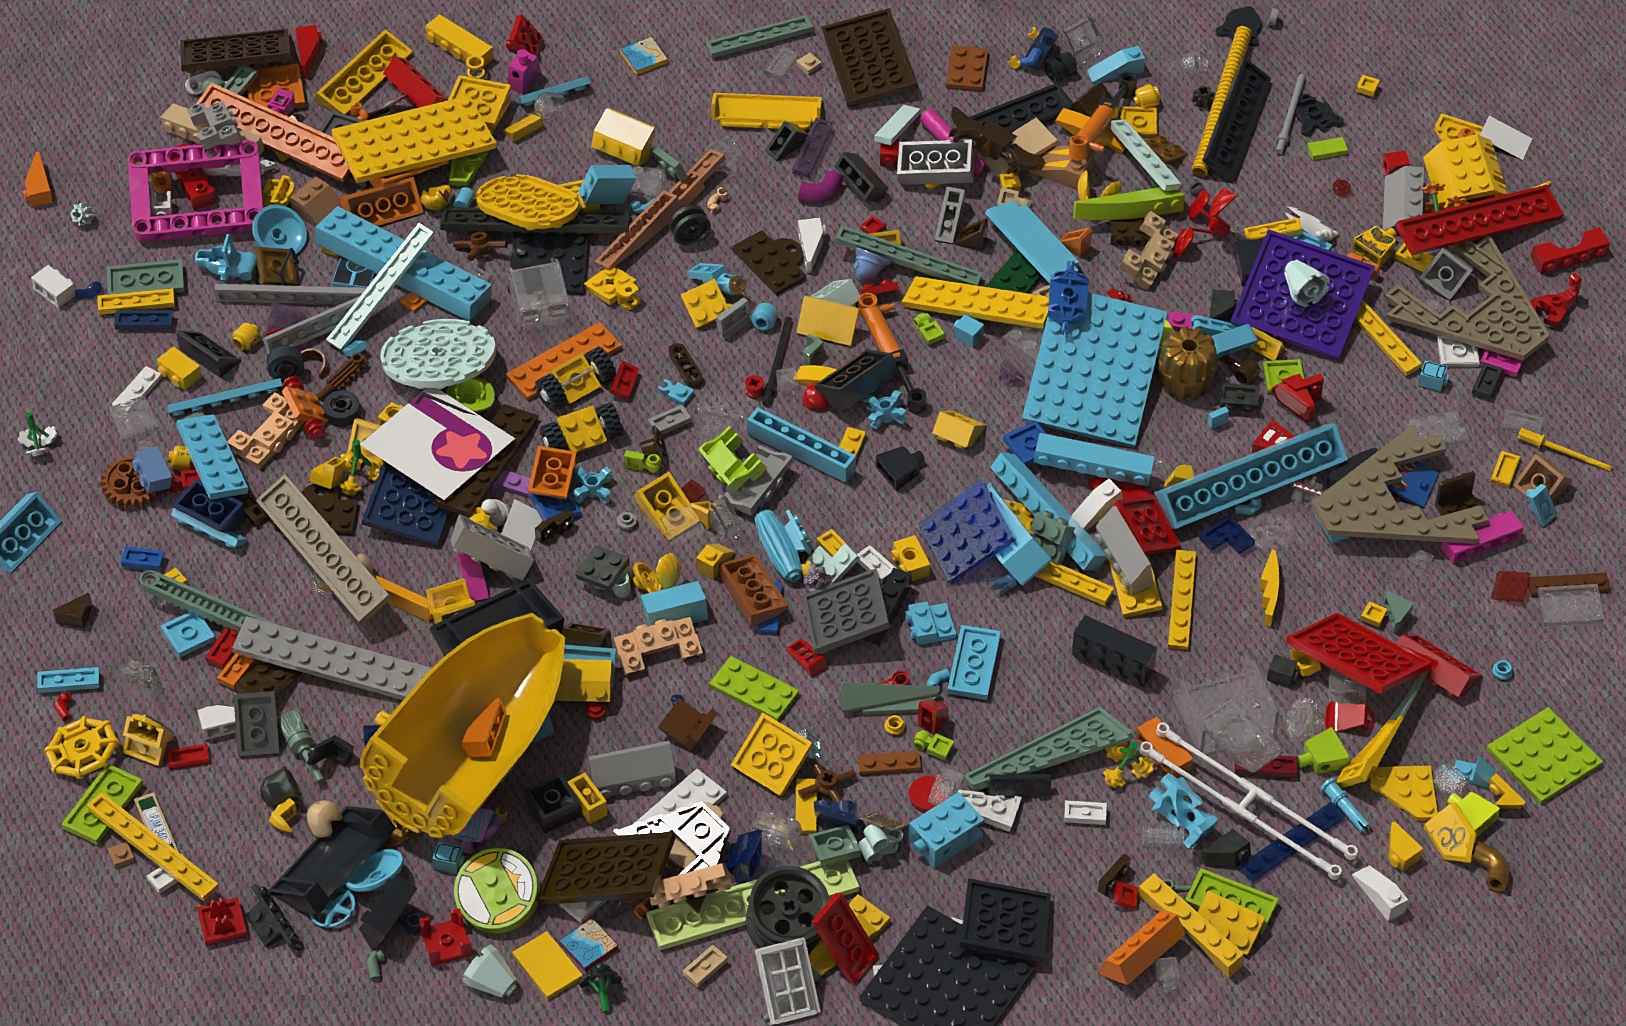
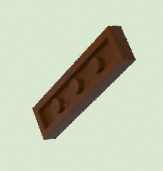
[1527,573,1610,597]

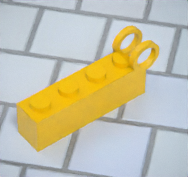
[425,14,494,79]

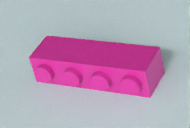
[1441,510,1524,564]

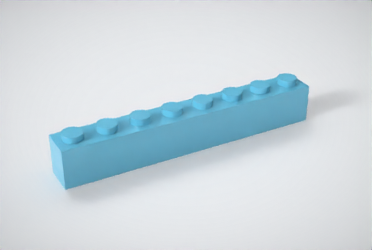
[990,453,1107,571]

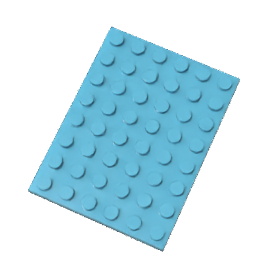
[1022,291,1167,448]

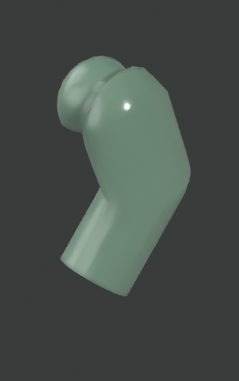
[367,950,385,979]

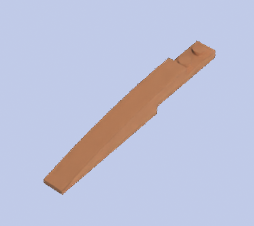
[595,149,726,270]

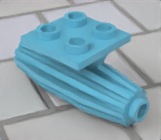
[755,510,814,582]

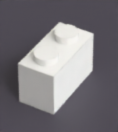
[31,265,76,308]

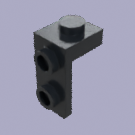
[307,735,355,766]

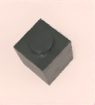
[1267,654,1300,688]

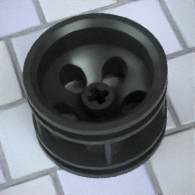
[746,866,830,959]

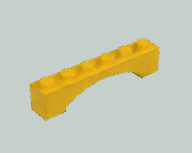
[1139,873,1244,978]

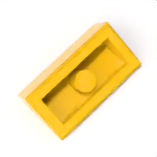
[502,114,543,142]

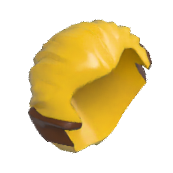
[420,185,452,210]

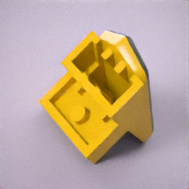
[122,713,174,766]

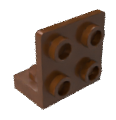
[658,698,718,752]

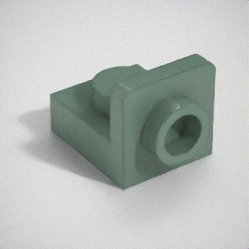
[803,333,824,366]

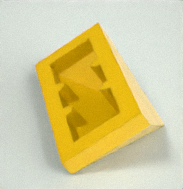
[691,501,723,530]

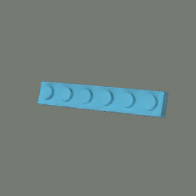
[167,378,282,416]

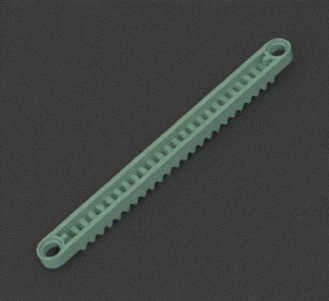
[140,570,281,634]

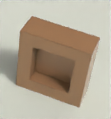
[107,842,135,868]

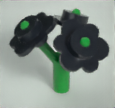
[579,964,622,1012]

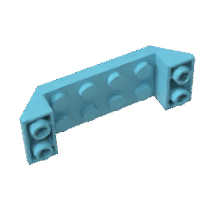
[962,482,1052,586]

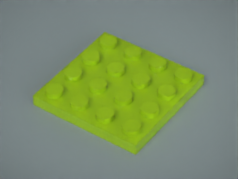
[1486,707,1603,805]

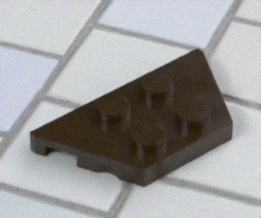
[236,663,303,697]

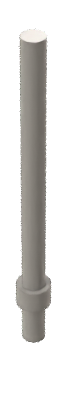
[1276,74,1306,154]

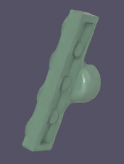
[202,66,258,95]

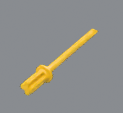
[1517,428,1613,472]

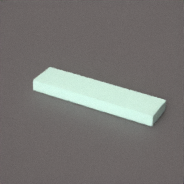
[874,105,920,145]

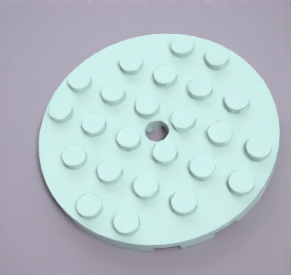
[381,319,496,389]

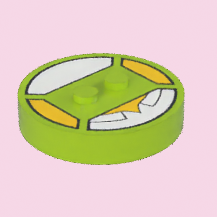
[454,848,540,934]

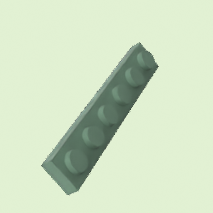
[706,15,813,59]

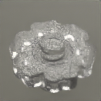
[1285,698,1323,739]

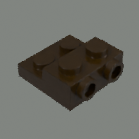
[1110,217,1149,246]

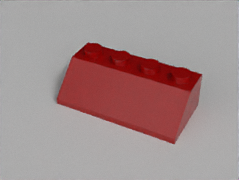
[1398,634,1482,698]

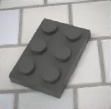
[233,691,280,756]

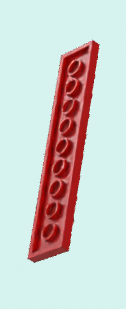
[1395,185,1564,256]

